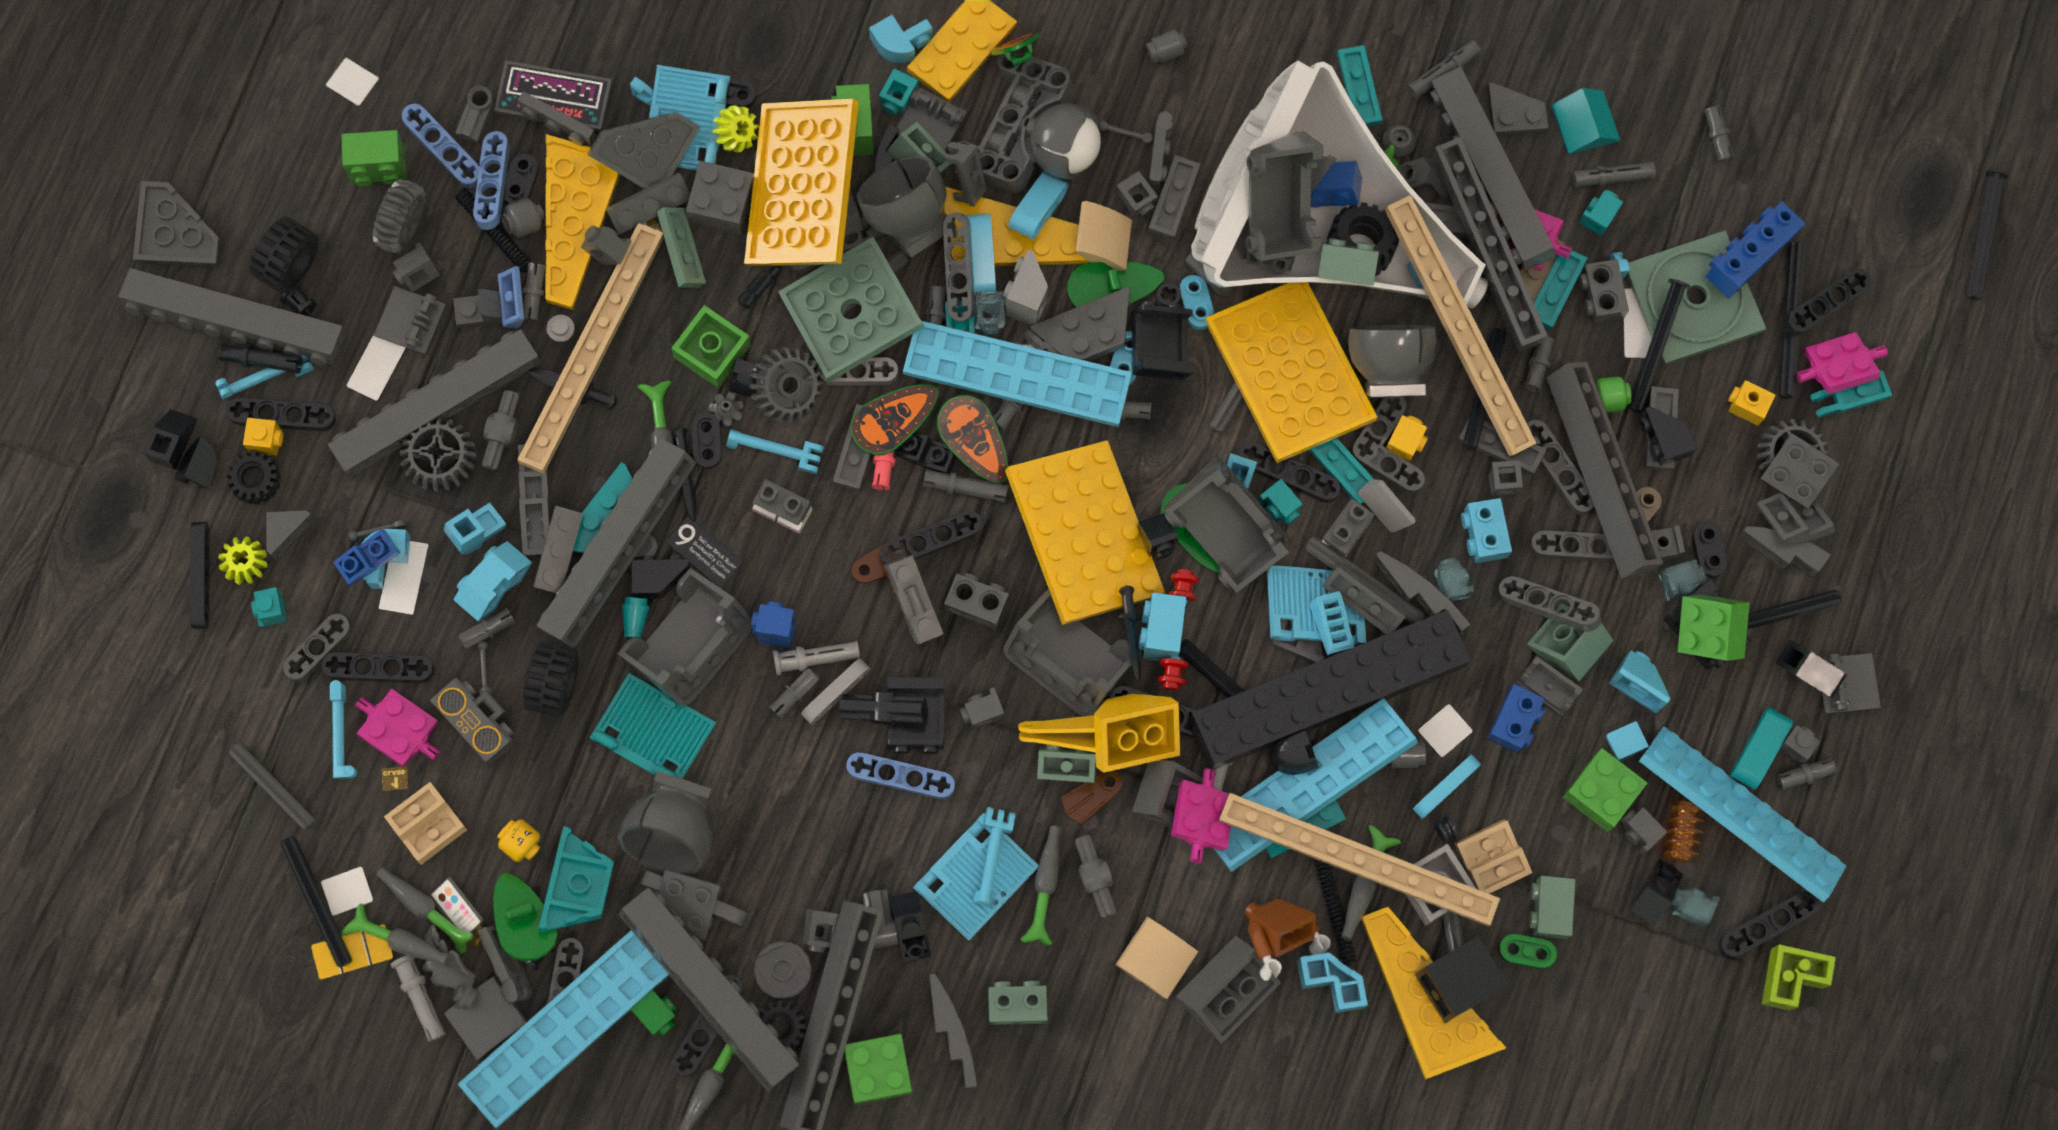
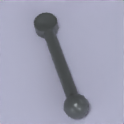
[1098,121,1153,145]
[348,520,406,541]
[477,640,491,695]

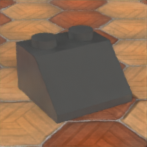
[1132,760,1203,828]

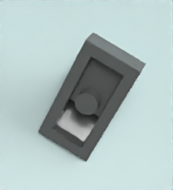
[453,289,502,328]

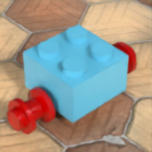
[1139,569,1199,691]

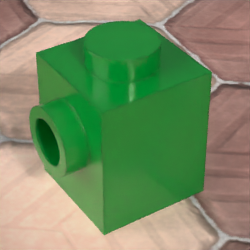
[631,990,677,1038]

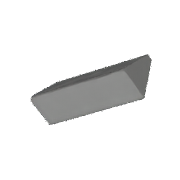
[1358,479,1416,533]

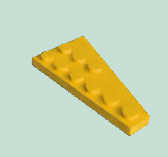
[546,134,620,310]
[944,187,1102,266]
[1361,907,1506,1079]

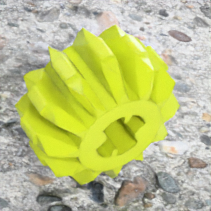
[711,105,760,152]
[218,537,268,585]

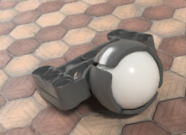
[950,50,1101,193]

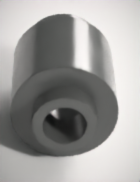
[1145,29,1187,64]
[1389,741,1426,769]

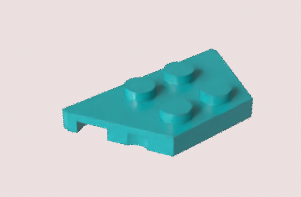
[573,462,633,555]
[538,826,614,932]

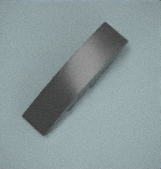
[518,444,551,555]
[1373,551,1471,635]
[930,974,977,1090]

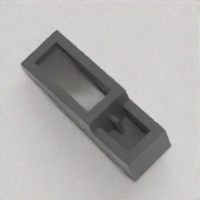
[1738,526,1831,578]

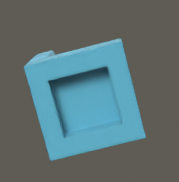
[1606,721,1649,761]

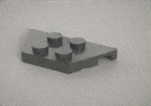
[1030,287,1131,362]

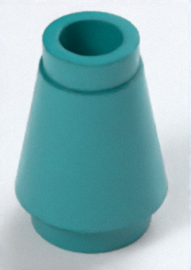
[622,597,650,638]

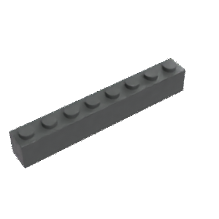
[1430,67,1555,271]
[1432,137,1548,353]
[118,268,346,366]
[328,329,541,479]
[1547,362,1663,579]
[536,438,696,648]
[619,887,799,1093]
[779,901,884,1130]

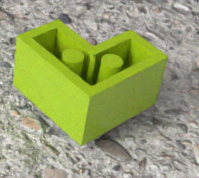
[1762,945,1836,1011]

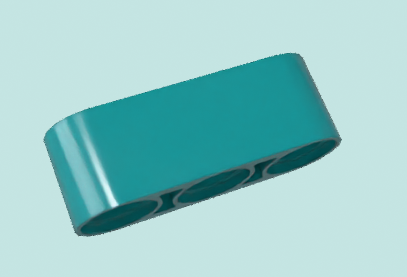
[1729,707,1794,790]

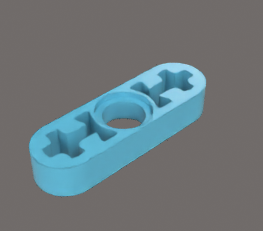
[1413,754,1481,819]

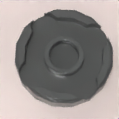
[754,941,812,999]

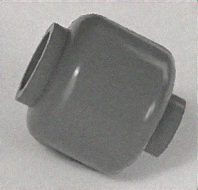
[501,198,544,238]

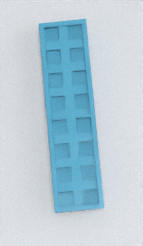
[903,321,1132,427]
[1214,698,1418,872]
[1639,726,1846,903]
[458,931,669,1128]

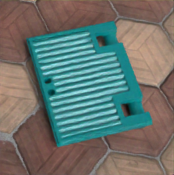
[589,673,716,779]

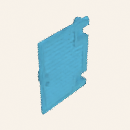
[649,65,730,171]
[1267,565,1366,647]
[913,813,1038,941]

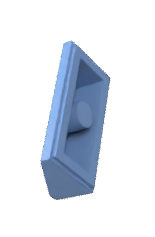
[498,266,524,329]

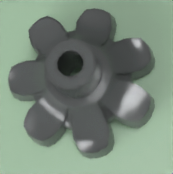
[708,392,744,429]

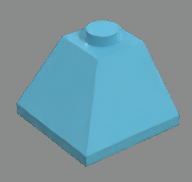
[1609,651,1671,713]

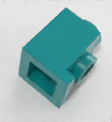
[879,69,918,116]
[1578,190,1623,237]
[1258,479,1303,525]
[251,587,288,627]

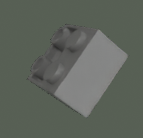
[1003,250,1048,326]

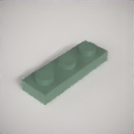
[657,207,706,288]

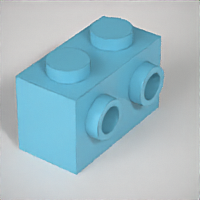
[1461,498,1512,563]

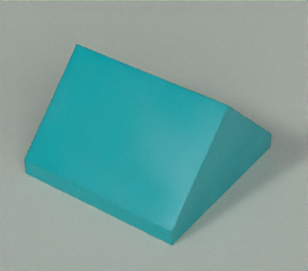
[1551,88,1620,155]

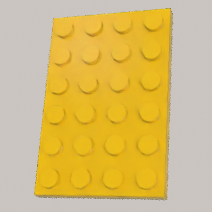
[744,99,859,266]
[1205,282,1377,463]
[1005,440,1165,625]

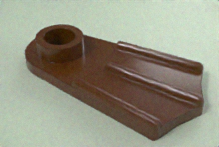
[851,536,913,583]
[1061,771,1122,825]

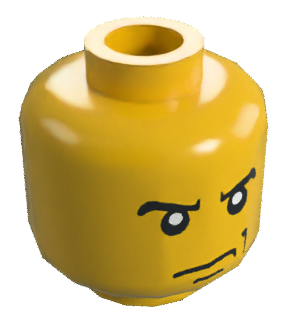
[497,819,541,862]

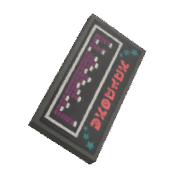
[494,60,613,132]

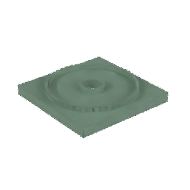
[1626,230,1766,366]
[778,237,925,382]

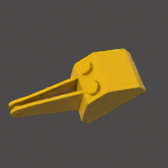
[1018,694,1180,773]

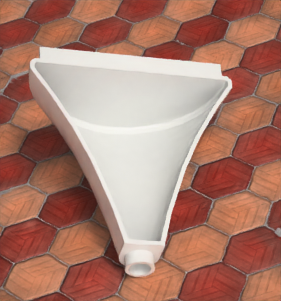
[1191,61,1488,309]

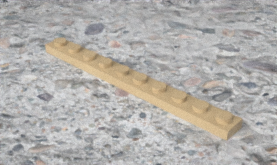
[1384,195,1536,457]
[517,223,664,474]
[1219,793,1500,927]

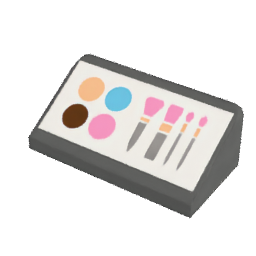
[429,876,486,934]

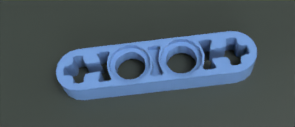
[402,104,479,188]
[473,131,510,230]
[847,753,955,799]

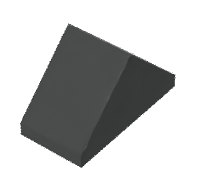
[266,510,315,561]

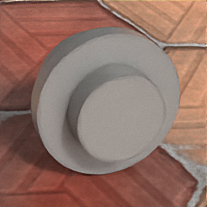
[547,315,575,342]

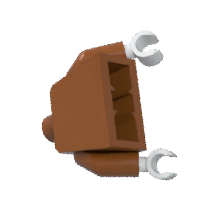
[1245,899,1330,981]

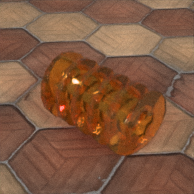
[1663,801,1705,863]

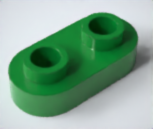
[1498,934,1557,969]

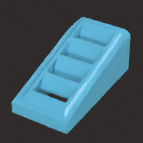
[1309,591,1354,656]

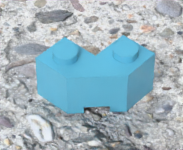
[453,541,532,621]
[1297,953,1368,1013]

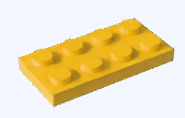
[907,0,1017,103]

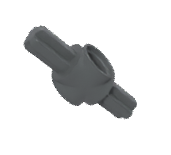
[482,390,520,470]
[1075,835,1116,918]

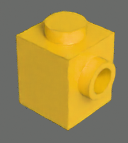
[1728,380,1775,426]
[1386,415,1428,463]
[243,418,283,456]

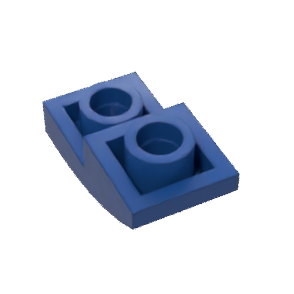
[333,529,401,585]

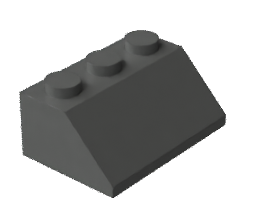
[1176,936,1281,1044]

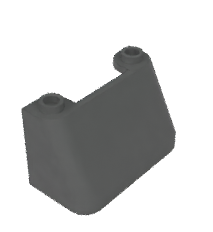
[1246,131,1323,261]
[1164,456,1289,593]
[617,568,752,706]
[1003,588,1142,716]

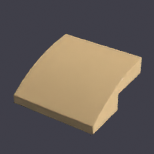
[1076,201,1132,271]
[384,782,467,865]
[1454,819,1532,894]
[1115,917,1198,999]

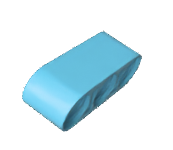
[1008,172,1069,240]
[966,214,996,295]

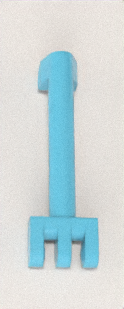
[215,355,314,399]
[726,429,824,474]
[330,680,357,779]
[972,807,1015,907]

